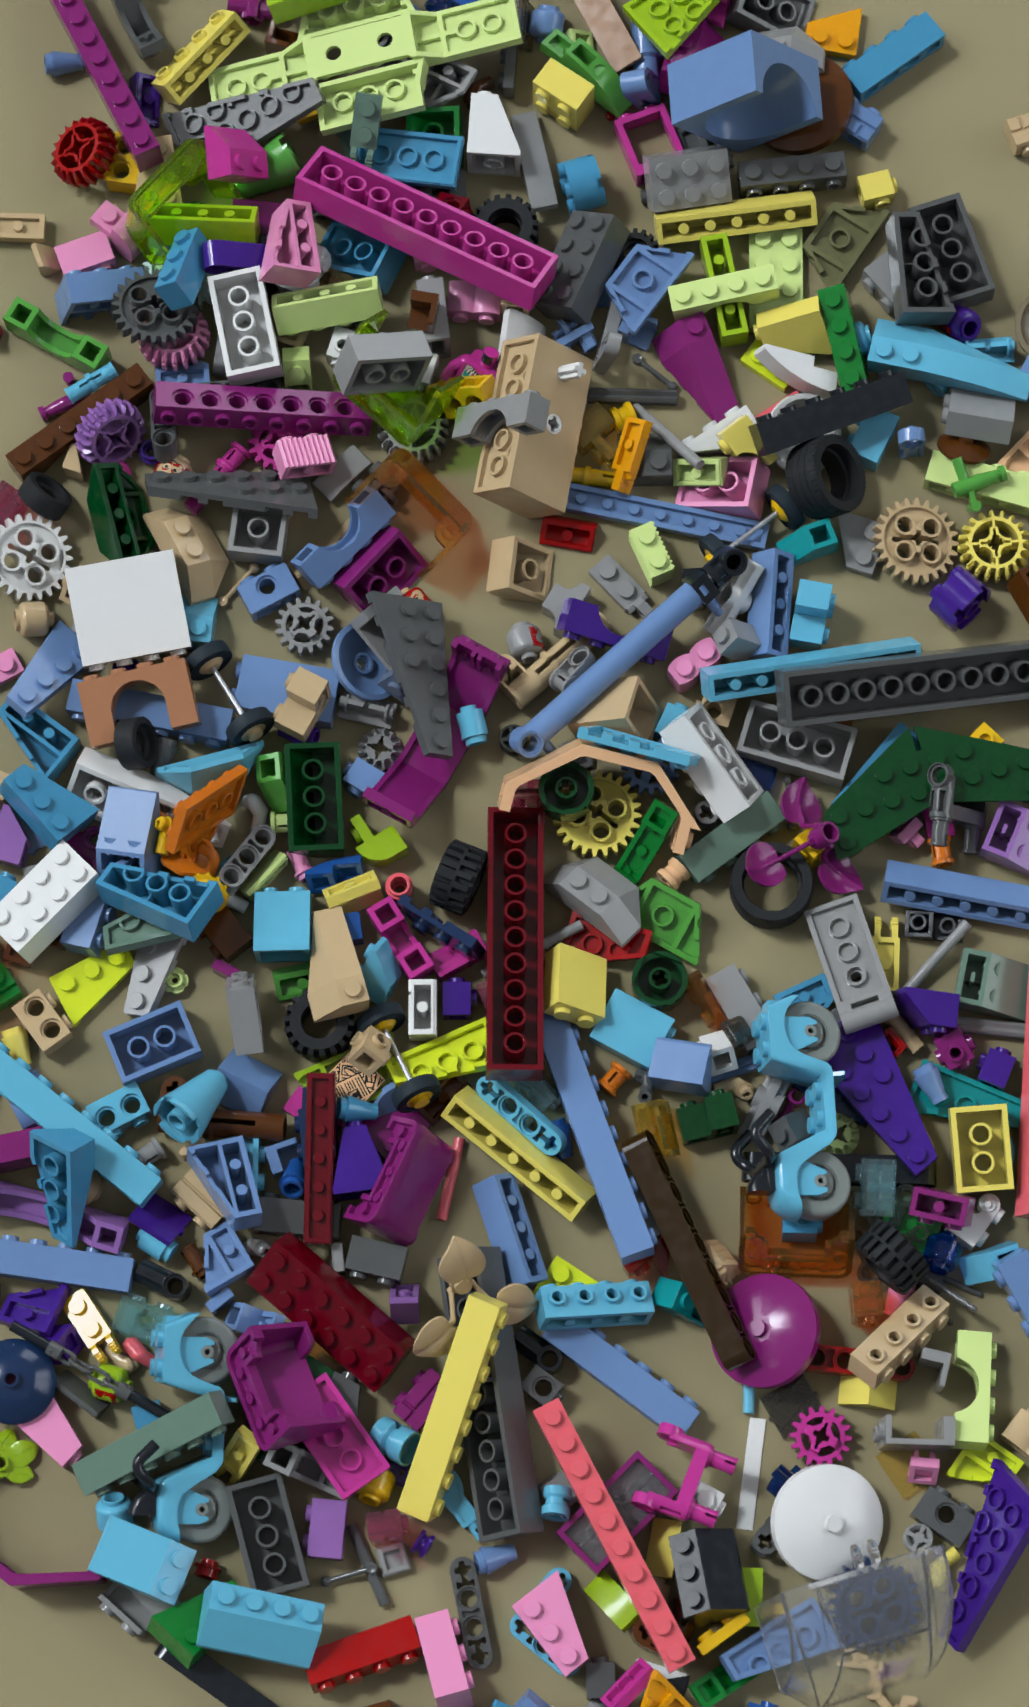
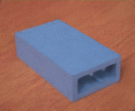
[230,654,341,730]

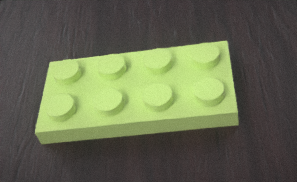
[749,228,803,332]

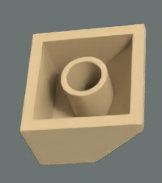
[486,535,554,603]

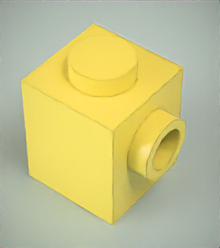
[856,169,898,210]

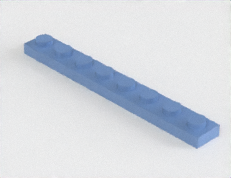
[565,483,770,551]

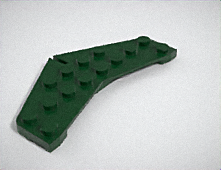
[824,725,1029,862]

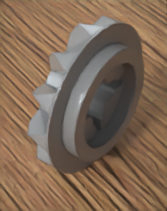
[358,728,402,771]

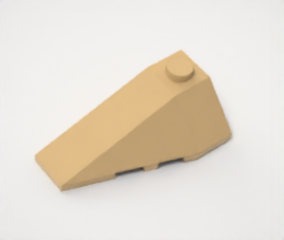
[307,906,370,1023]

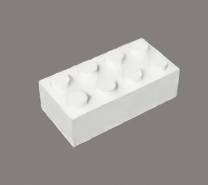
[207,265,284,386]
[659,702,764,823]
[0,839,100,964]

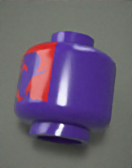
[941,305,981,344]

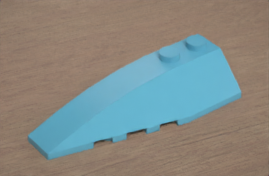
[867,318,1029,402]

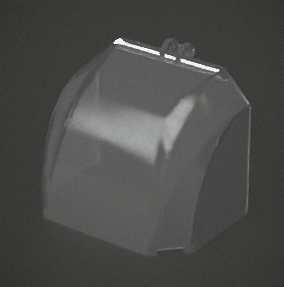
[753,1539,954,1707]

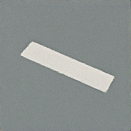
[736,1417,766,1531]

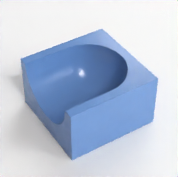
[667,30,823,153]

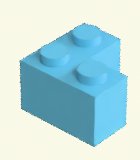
[788,579,836,651]

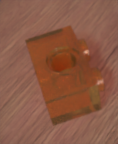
[848,1280,884,1328]

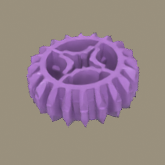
[74,397,146,465]

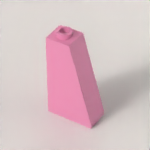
[6,1374,85,1469]

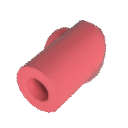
[122,1337,155,1368]

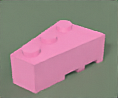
[512,1570,588,1678]

